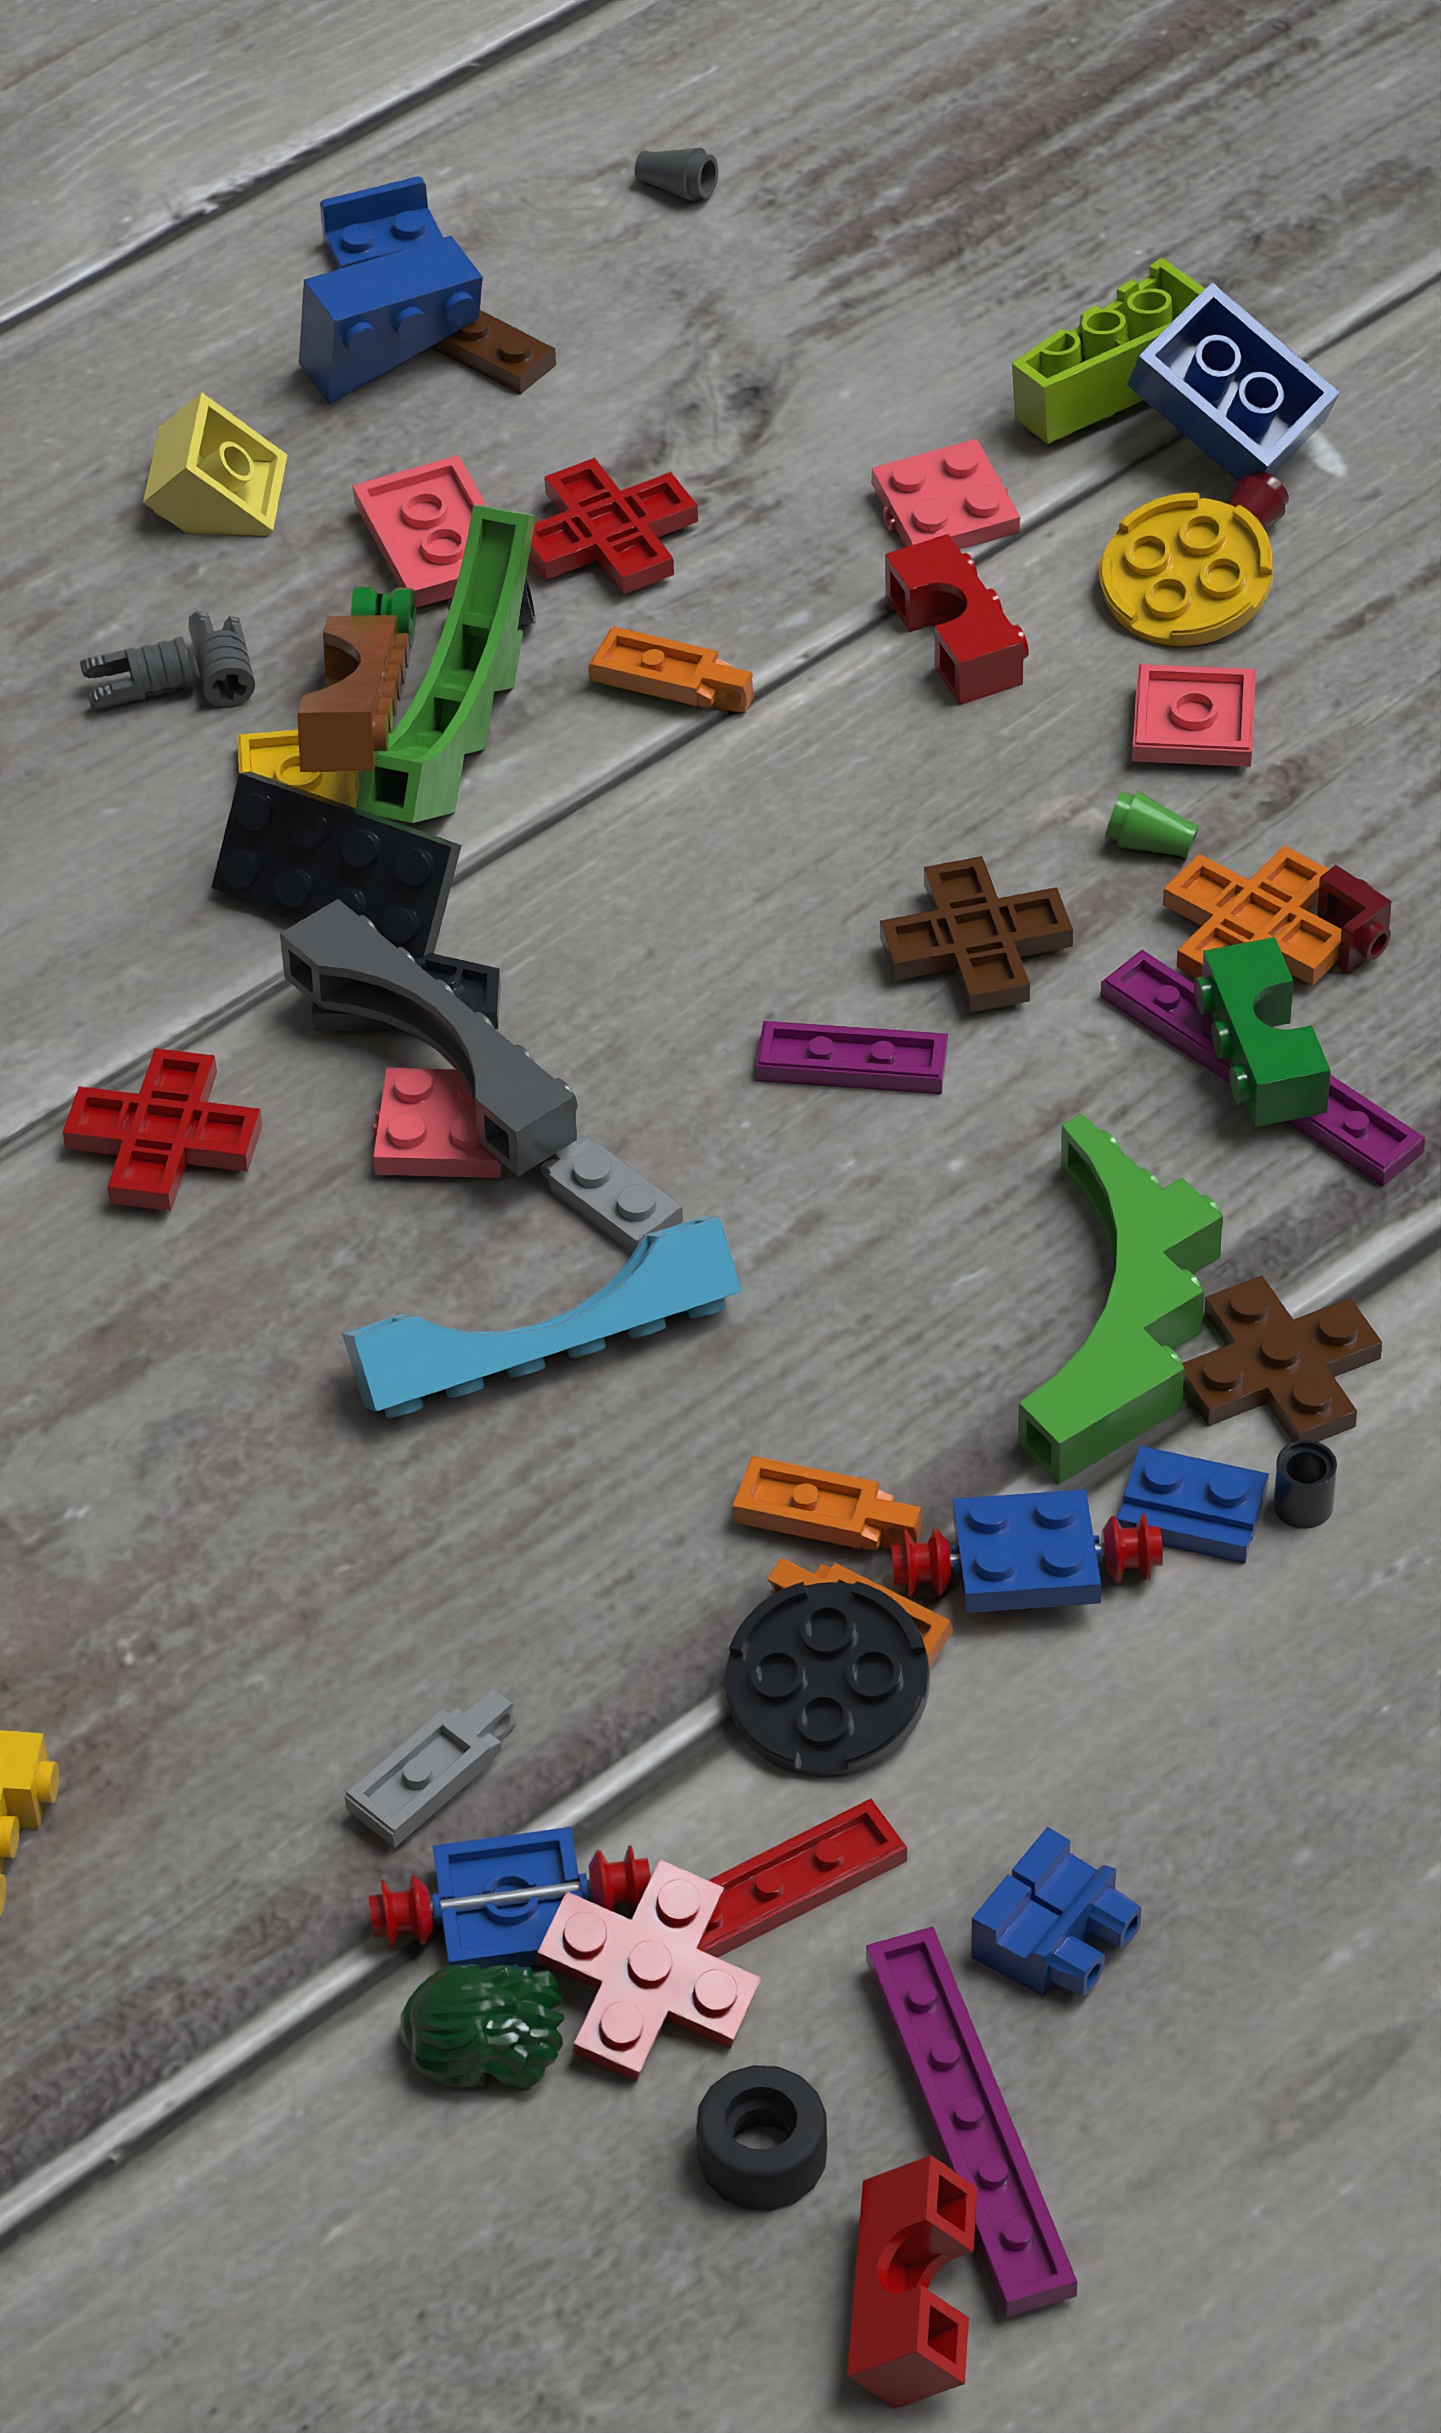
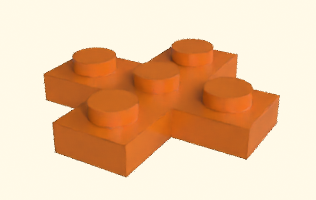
[1163,845,1342,986]

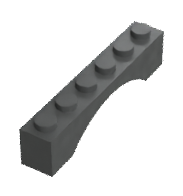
[280,899,578,1176]

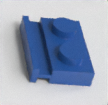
[1116,1446,1269,1563]

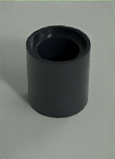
[1273,1440,1337,1528]

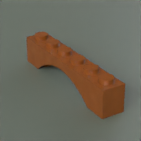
[297,615,410,772]

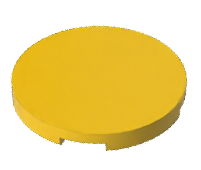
[1099,493,1274,646]

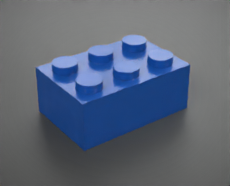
[1127,283,1340,482]

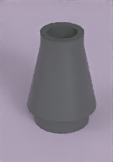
[635,148,719,202]

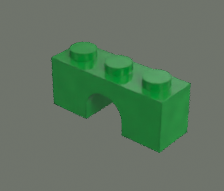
[1194,937,1331,1127]

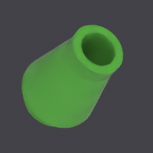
[1105,791,1199,859]

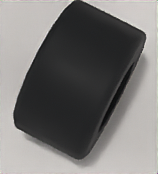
[696,2065,827,2210]

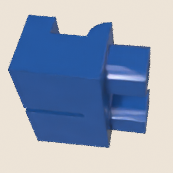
[971,1826,1141,1996]

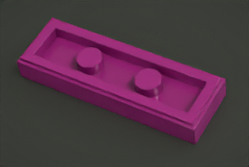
[756,1021,948,1094]

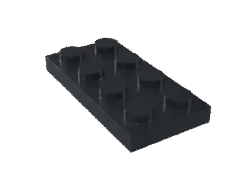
[211,771,462,959]

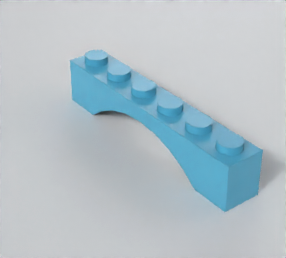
[342,1216,742,1418]

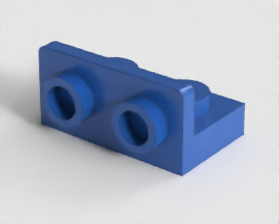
[320,176,444,270]

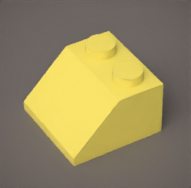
[143,392,288,536]

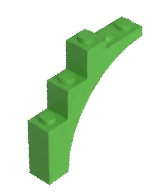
[356,505,536,823]
[1018,1113,1223,1485]

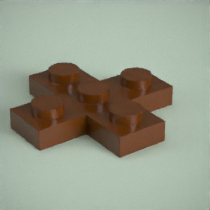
[880,856,1073,1013]
[1182,1275,1382,1442]

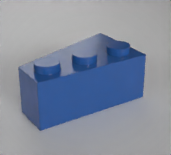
[299,236,483,405]

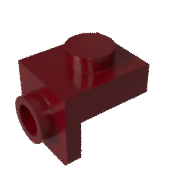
[1317,865,1392,974]

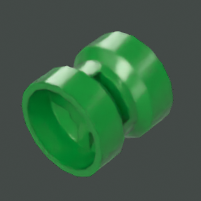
[351,587,416,646]

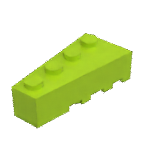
[1012,257,1205,444]

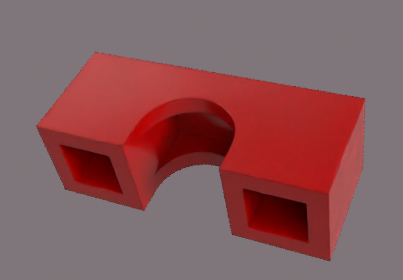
[885,534,1029,705]
[847,2155,977,2408]

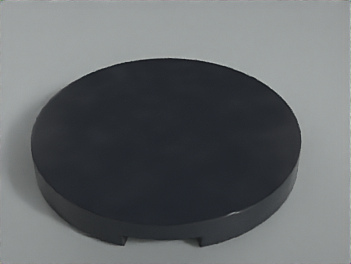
[725,1581,930,1777]

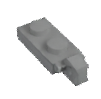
[540,1134,683,1254]
[344,1688,516,1848]

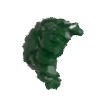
[400,1963,565,2091]

